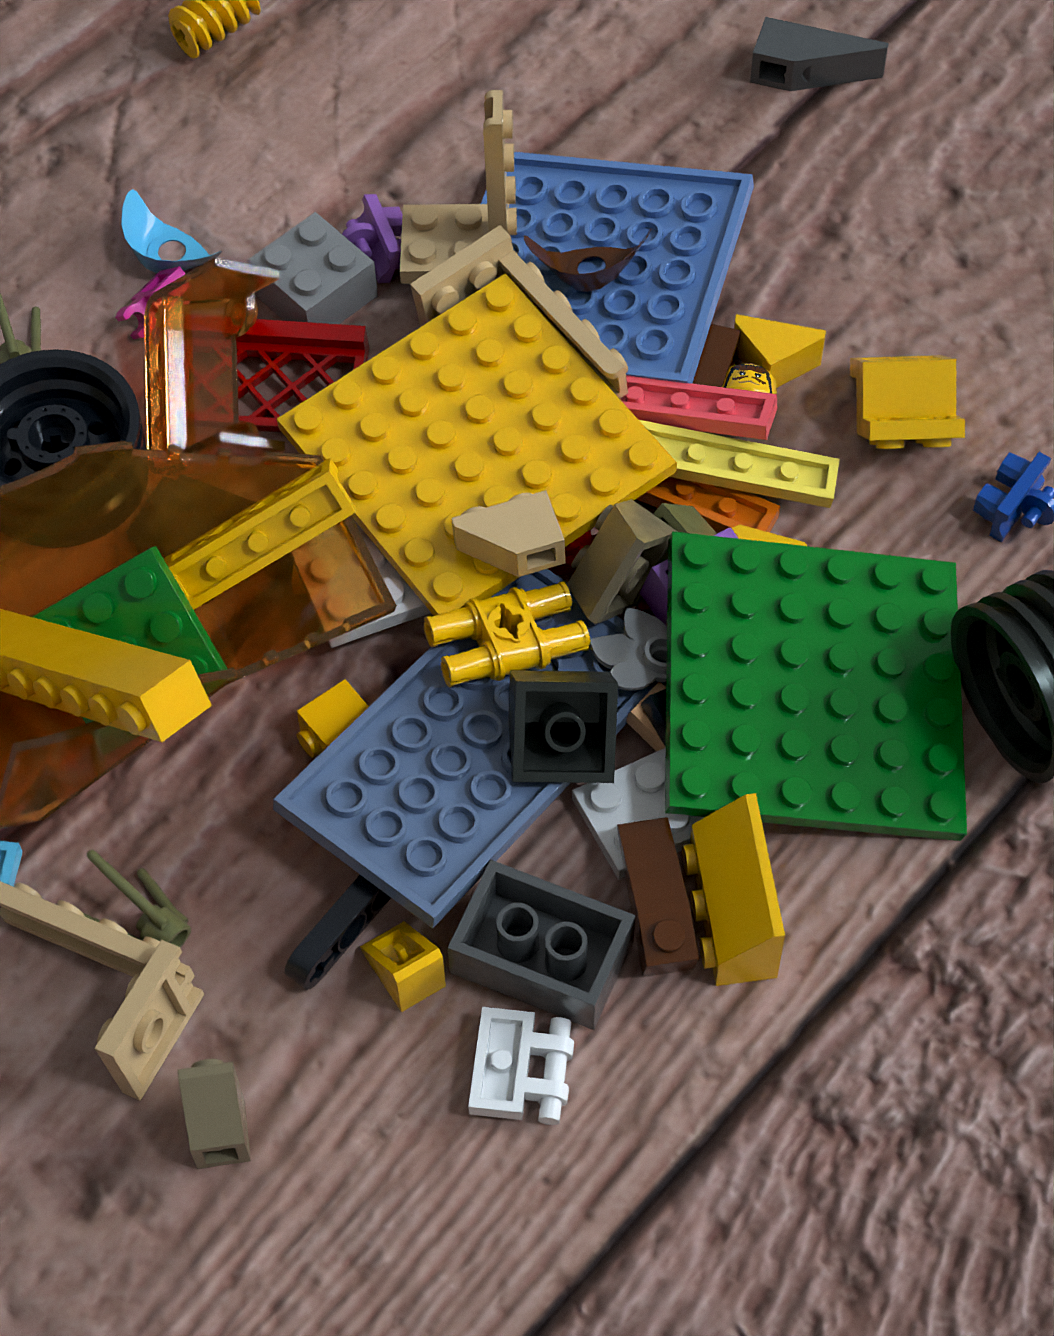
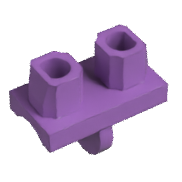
[342,194,403,283]

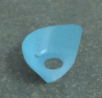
[121,189,222,273]

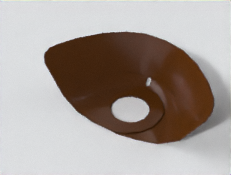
[524,229,651,292]

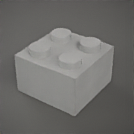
[248,212,378,324]

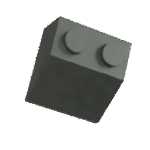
[508,670,618,783]

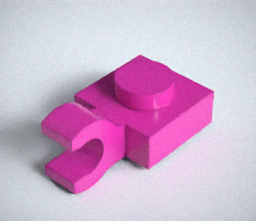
[115,266,190,339]

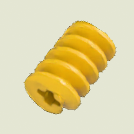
[168,0,261,59]

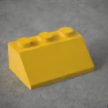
[682,793,785,986]

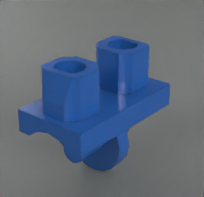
[973,452,1054,542]

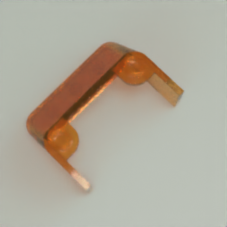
[144,257,285,472]

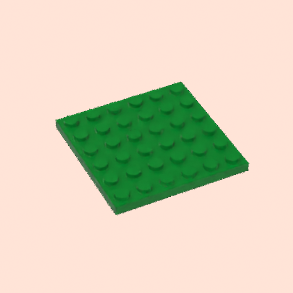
[665,531,967,841]

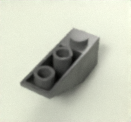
[750,17,889,91]

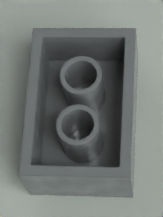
[448,859,635,1030]

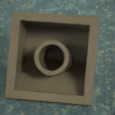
[567,499,678,624]

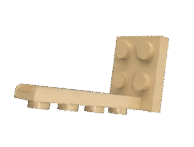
[400,90,517,284]
[410,225,628,399]
[0,881,204,1101]

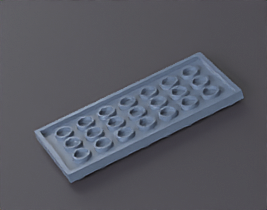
[273,569,667,928]

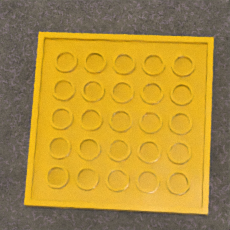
[277,273,677,616]

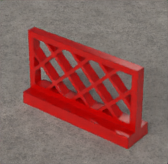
[173,314,369,432]

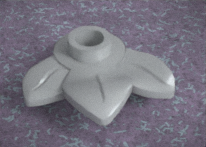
[590,608,667,691]

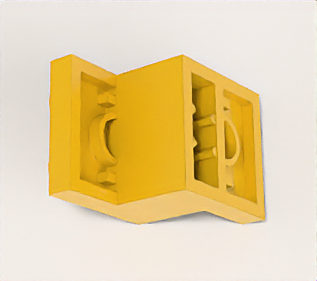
[850,355,965,449]

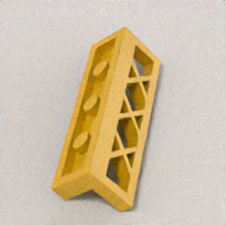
[164,458,356,610]

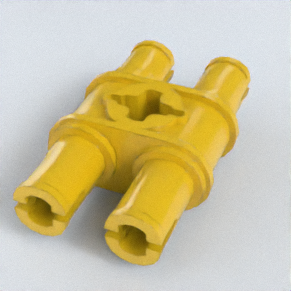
[424,581,590,687]

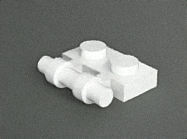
[468,1007,574,1125]

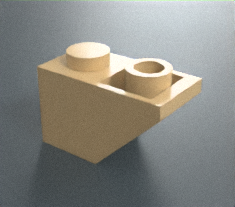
[451,490,566,577]

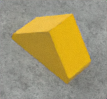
[734,314,826,388]
[360,921,446,1012]

